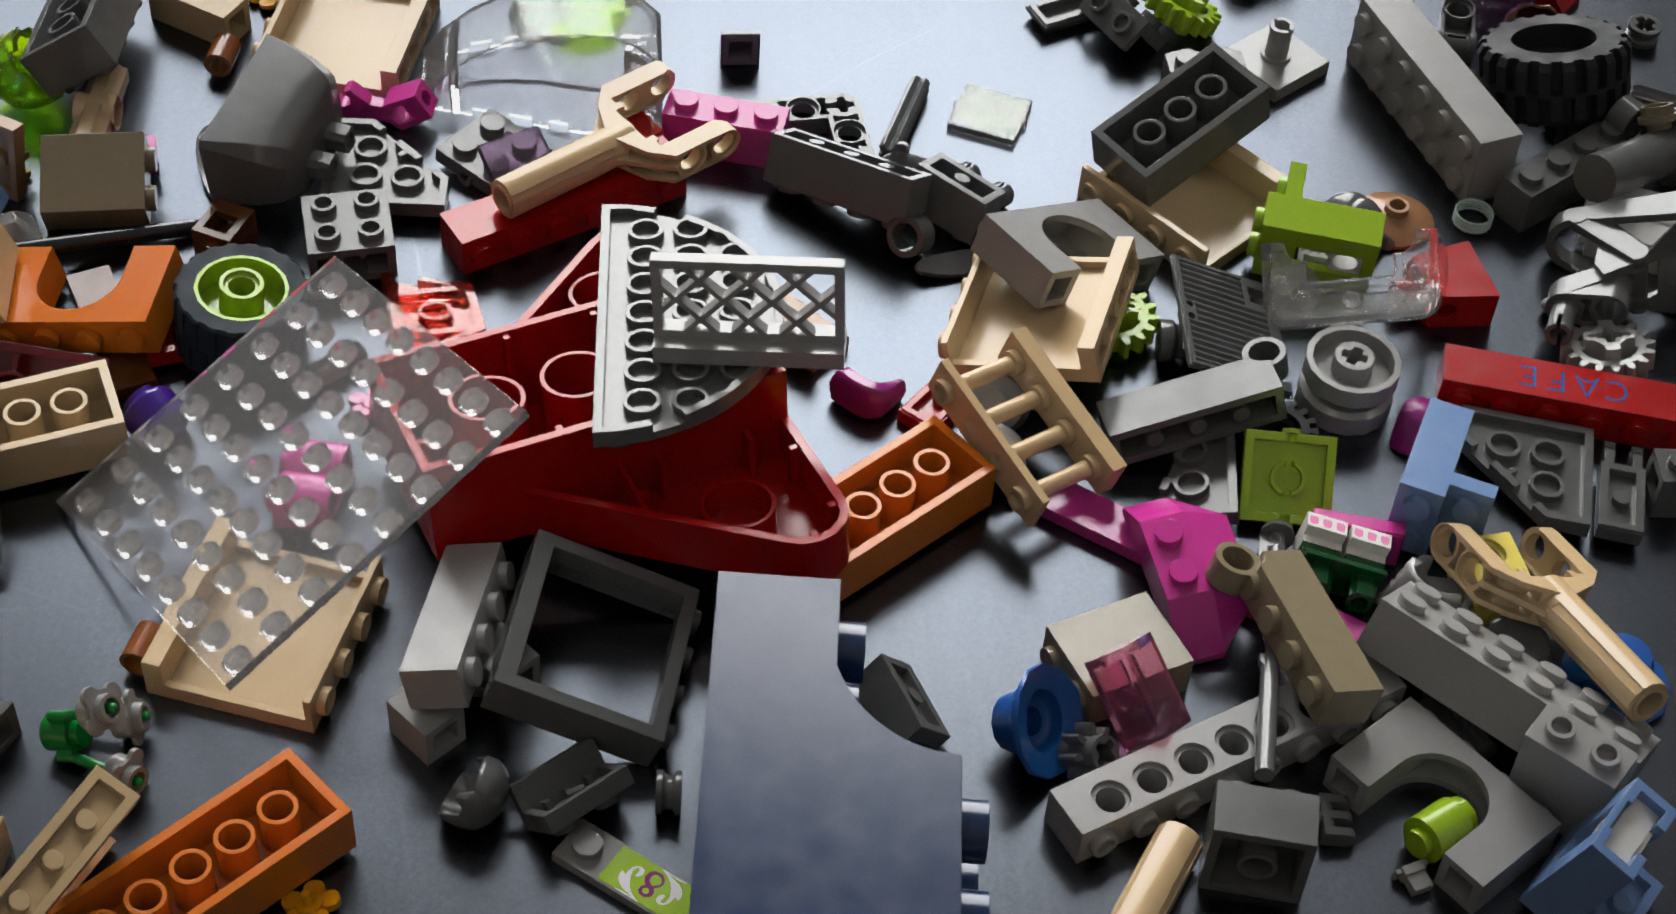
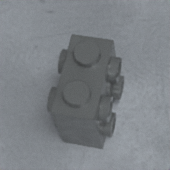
[300,188,398,286]

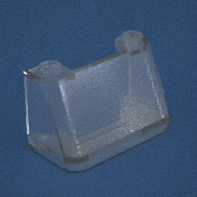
[1261,228,1449,330]

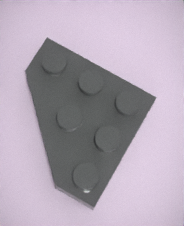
[319,117,450,217]
[1461,404,1594,537]

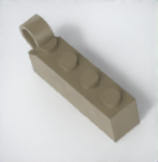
[1205,542,1385,726]

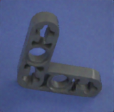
[753,93,875,155]

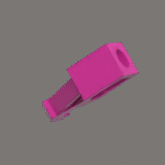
[338,78,438,130]

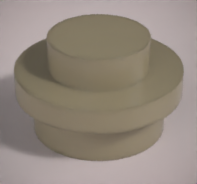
[1637,102,1676,132]

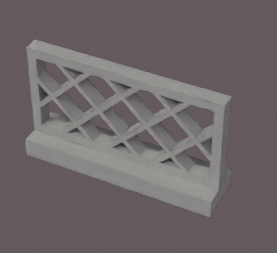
[649,252,847,370]

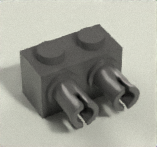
[916,152,1014,246]

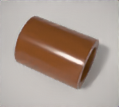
[204,32,241,77]
[119,620,161,676]

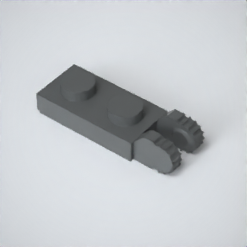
[1594,441,1646,546]

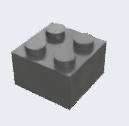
[1198,780,1320,904]

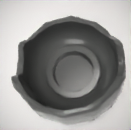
[437,755,509,831]

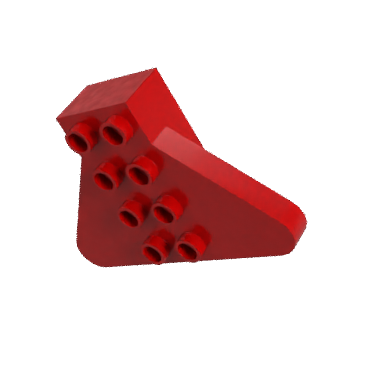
[368,232,850,579]

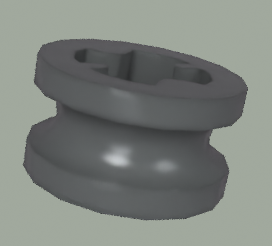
[1625,13,1663,50]
[655,769,683,816]

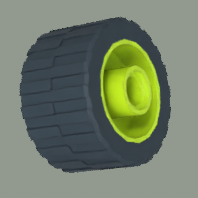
[173,243,310,387]

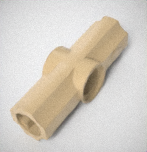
[69,64,129,134]

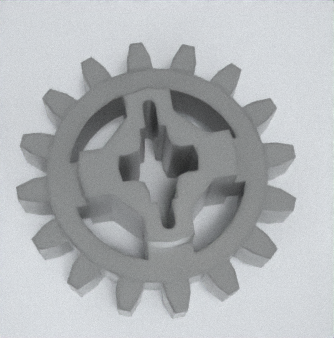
[1559,320,1656,379]

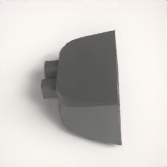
[198,33,355,206]

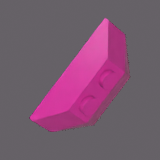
[1122,497,1249,665]

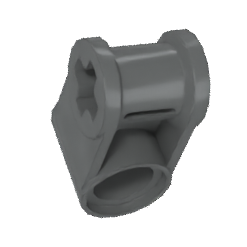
[1436,0,1477,66]

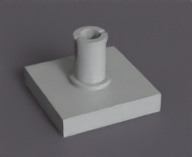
[1227,17,1330,102]

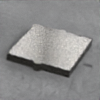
[947,84,1033,146]

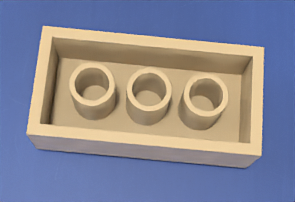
[0,359,132,491]

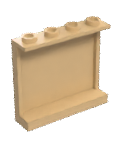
[251,0,440,98]
[1077,143,1287,269]
[938,236,1139,383]
[141,519,389,733]

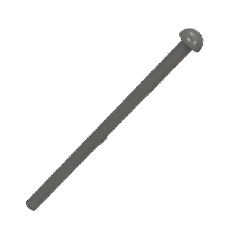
[1254,519,1295,783]

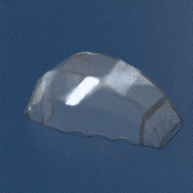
[422,0,663,134]

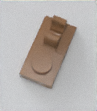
[0,115,31,202]

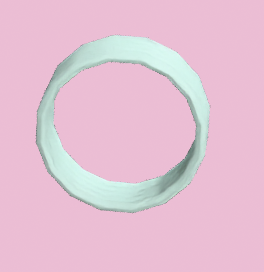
[1452,198,1494,234]

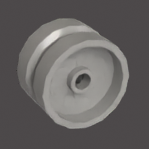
[1295,325,1402,436]

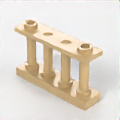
[928,326,1127,527]
[0,765,141,914]

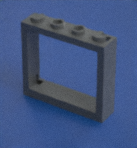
[480,529,702,768]

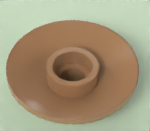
[1365,192,1434,250]

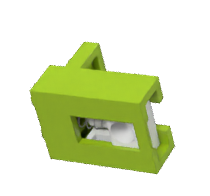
[1246,161,1386,295]

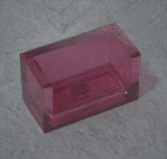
[1084,632,1192,753]

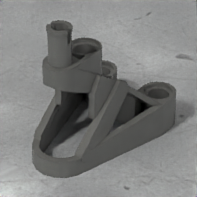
[1544,191,1676,345]

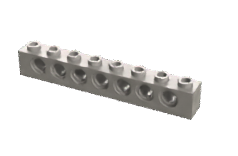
[1044,652,1407,864]

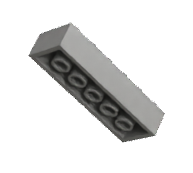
[1347,0,1523,201]
[1357,581,1661,792]

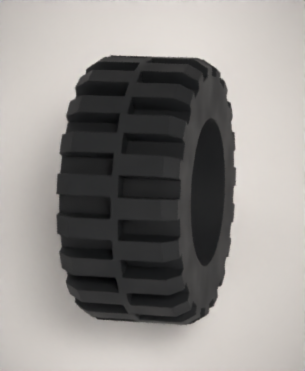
[1477,14,1632,128]

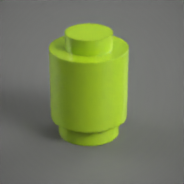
[1403,796,1478,863]

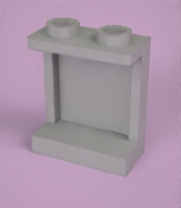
[1509,703,1638,835]

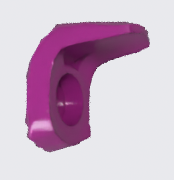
[829,367,906,419]
[1389,396,1430,456]

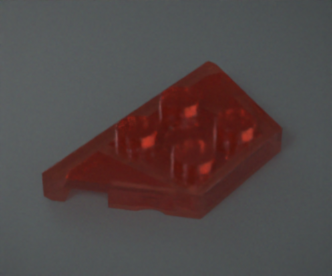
[380,272,486,354]

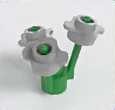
[39,682,151,794]

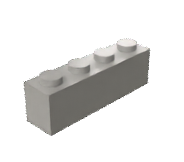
[398,542,516,710]

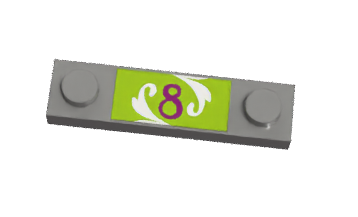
[552,818,691,914]

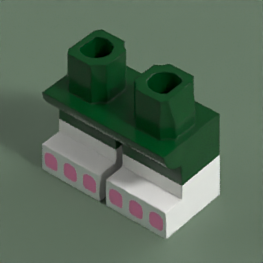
[1293,511,1392,615]

